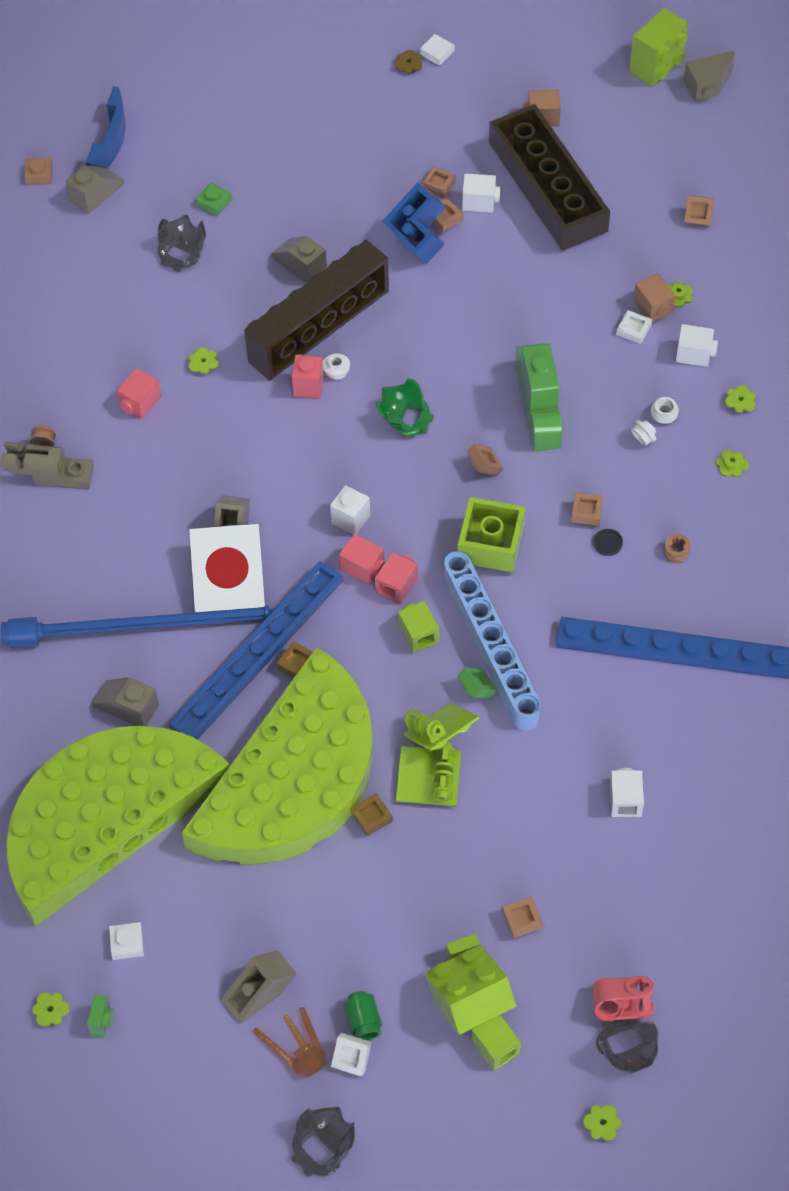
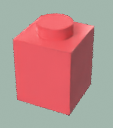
[292,355,324,399]
[116,368,161,419]
[339,534,385,585]
[375,552,418,605]

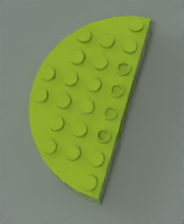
[182,647,373,865]
[7,726,230,927]

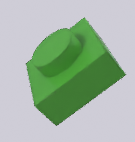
[195,182,232,216]
[457,668,497,698]
[87,995,114,1038]

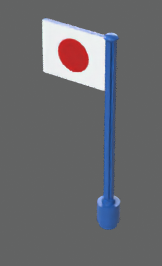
[1,524,271,648]

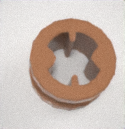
[29,425,56,447]
[664,534,691,563]

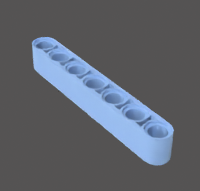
[444,551,541,731]

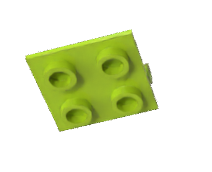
[403,703,480,751]
[396,741,461,806]

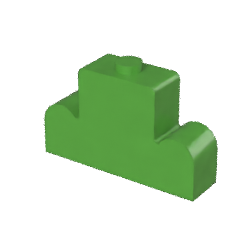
[515,343,562,452]

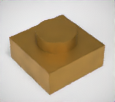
[277,641,313,678]
[351,793,393,836]

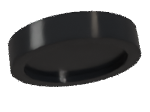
[594,529,623,556]

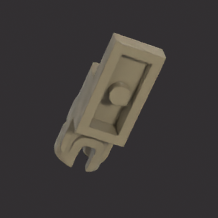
[1,442,94,489]

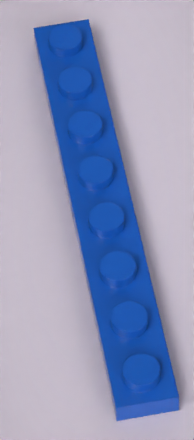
[169,561,343,740]
[557,616,789,679]

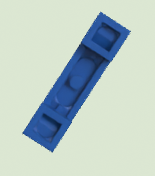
[86,86,126,169]

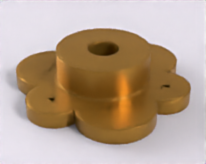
[395,50,422,73]

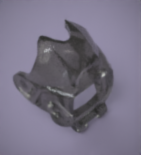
[158,214,206,273]
[596,1019,659,1074]
[291,1107,355,1177]

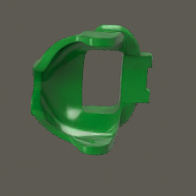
[375,378,434,436]

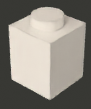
[462,174,500,213]
[676,324,718,367]
[330,485,370,535]
[609,768,644,817]

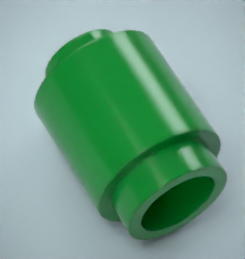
[343,991,382,1041]

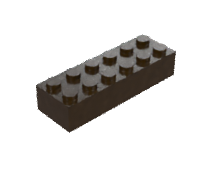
[489,104,610,250]
[244,239,389,381]

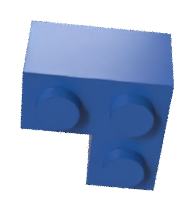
[382,182,447,263]

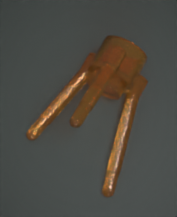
[253,1007,327,1077]

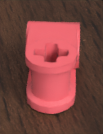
[591,976,654,1021]

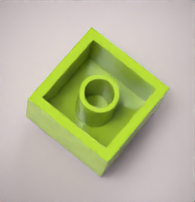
[629,8,688,87]
[458,497,526,573]
[424,945,517,1035]

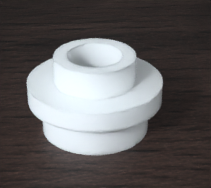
[323,353,350,380]
[651,397,679,424]
[631,420,656,446]

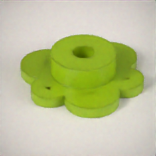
[667,281,693,308]
[189,347,219,374]
[725,385,756,413]
[716,450,749,477]
[32,992,70,1027]
[583,1105,622,1141]

